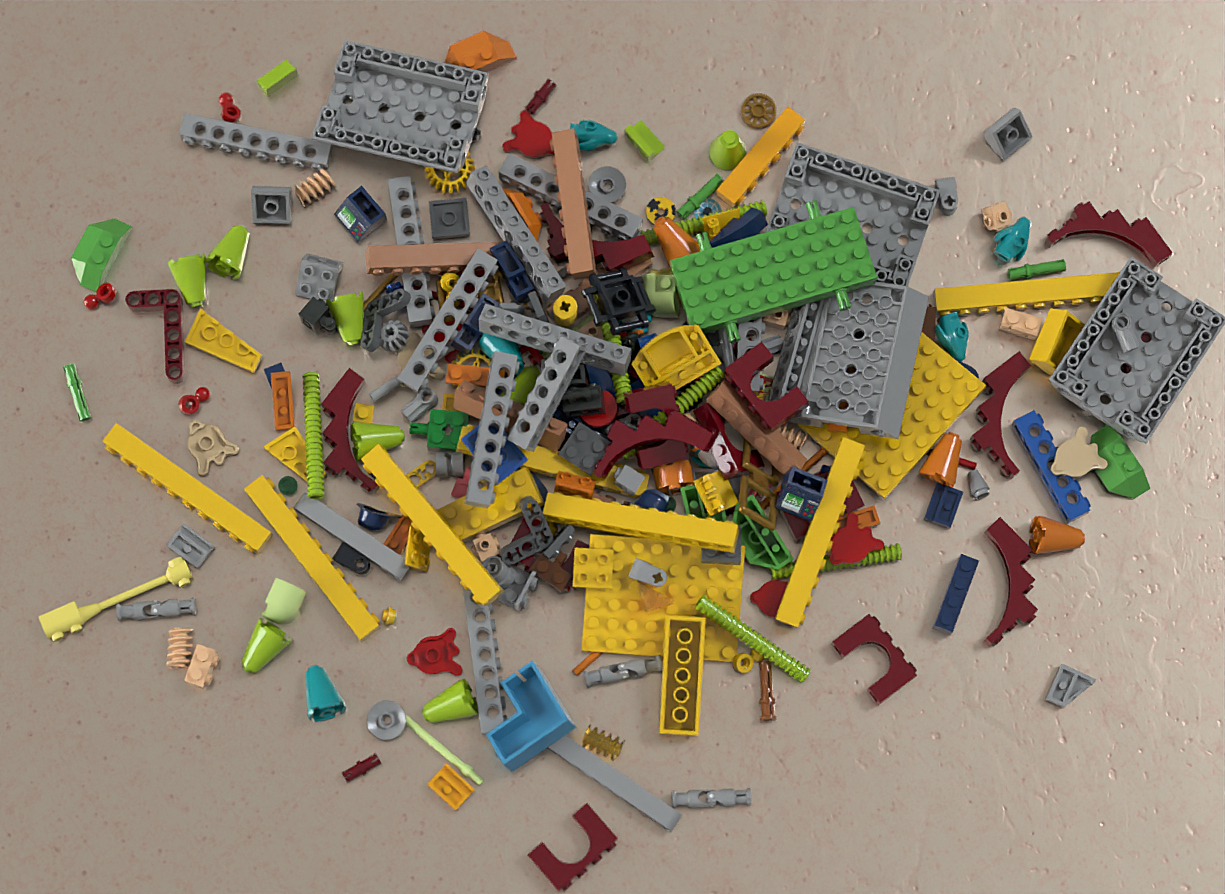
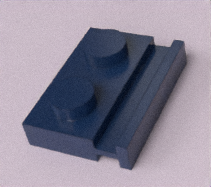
[924,482,963,528]

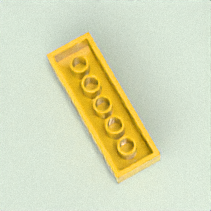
[435,467,545,551]
[659,614,706,735]

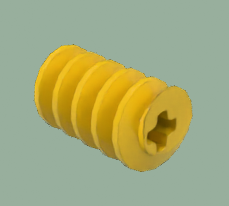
[553,295,578,327]

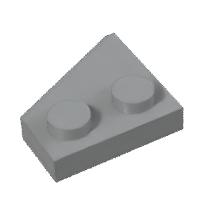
[1045,664,1096,708]

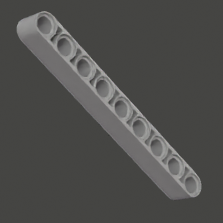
[548,735,682,832]

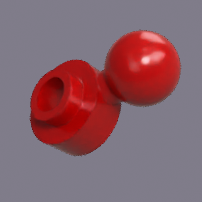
[219,93,241,123]
[84,283,117,309]
[178,387,211,414]

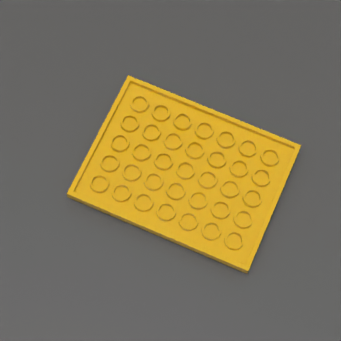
[798,333,986,499]
[581,534,745,662]

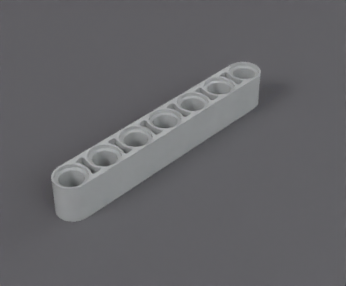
[293,492,410,581]

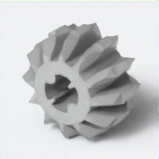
[379,320,410,353]

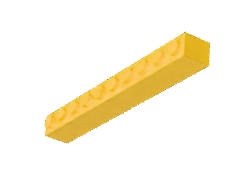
[933,272,1120,317]
[102,423,273,554]
[456,425,650,499]
[774,437,866,628]
[361,444,504,606]
[244,475,380,642]
[543,492,739,553]

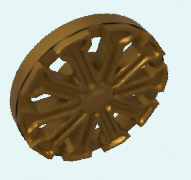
[741,93,776,128]

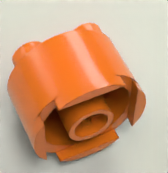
[653,460,694,495]

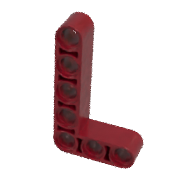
[125,289,185,384]

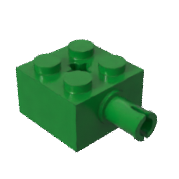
[409,409,470,453]

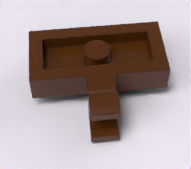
[529,551,573,592]

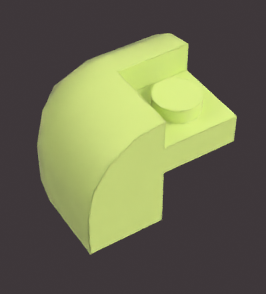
[642,273,680,318]
[262,578,306,625]

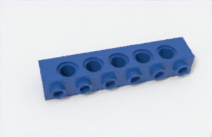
[1012,410,1091,524]

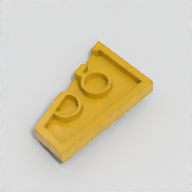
[263,426,326,482]

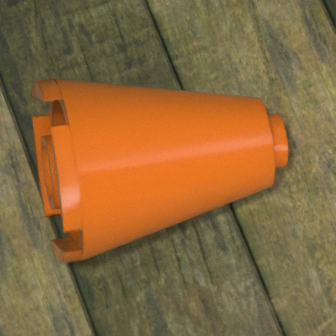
[653,216,700,267]
[919,432,962,488]
[1029,516,1085,554]

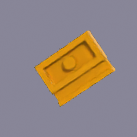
[427,763,475,811]

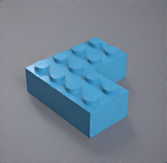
[486,660,576,772]

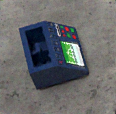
[334,186,387,243]
[775,466,828,522]

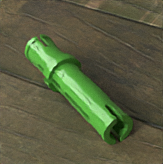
[676,174,724,220]
[1008,259,1066,280]
[63,364,91,422]

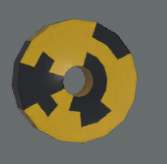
[646,197,676,226]

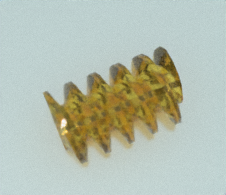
[582,724,625,761]

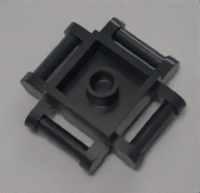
[581,267,656,336]

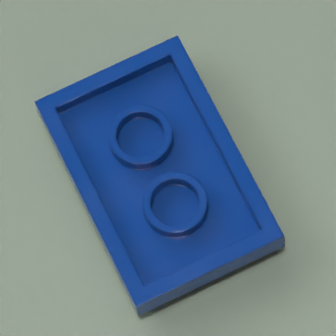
[461,425,528,485]

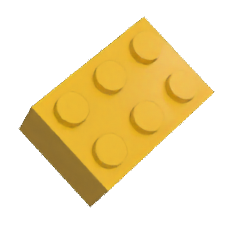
[1029,308,1085,376]

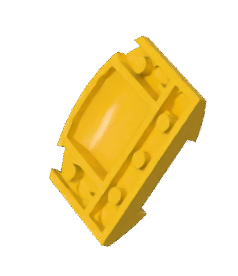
[631,324,721,390]

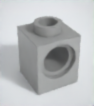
[613,464,645,496]

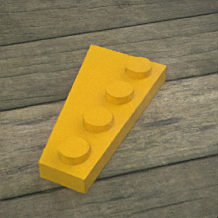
[185,308,262,373]

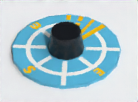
[694,198,721,219]

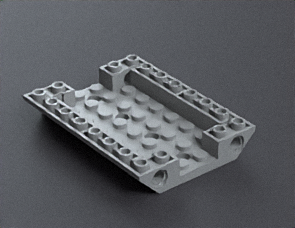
[311,40,489,173]
[765,142,940,286]
[1049,257,1225,444]
[788,282,929,439]

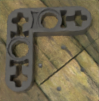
[361,288,411,352]
[499,496,553,565]

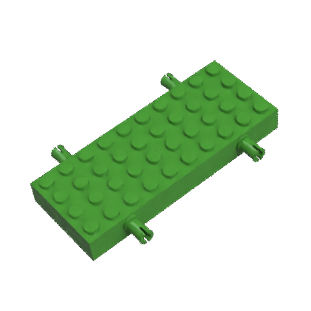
[670,200,877,343]

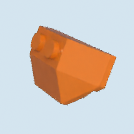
[444,31,517,72]
[501,187,543,242]

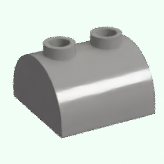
[984,108,1033,160]
[251,186,292,224]

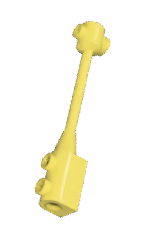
[38,557,193,641]

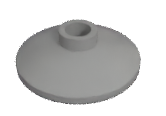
[588,166,626,203]
[367,701,406,740]

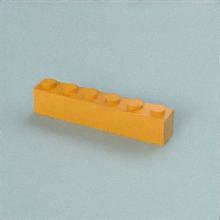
[716,106,805,207]

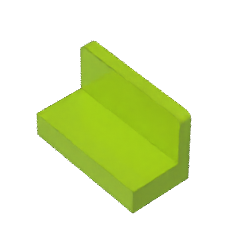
[256,59,298,97]
[624,120,665,162]

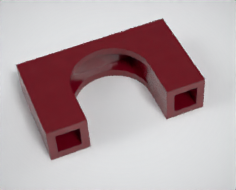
[724,341,809,433]
[623,382,689,470]
[693,403,765,480]
[776,466,865,539]
[506,518,589,592]
[831,614,917,705]
[528,803,618,892]

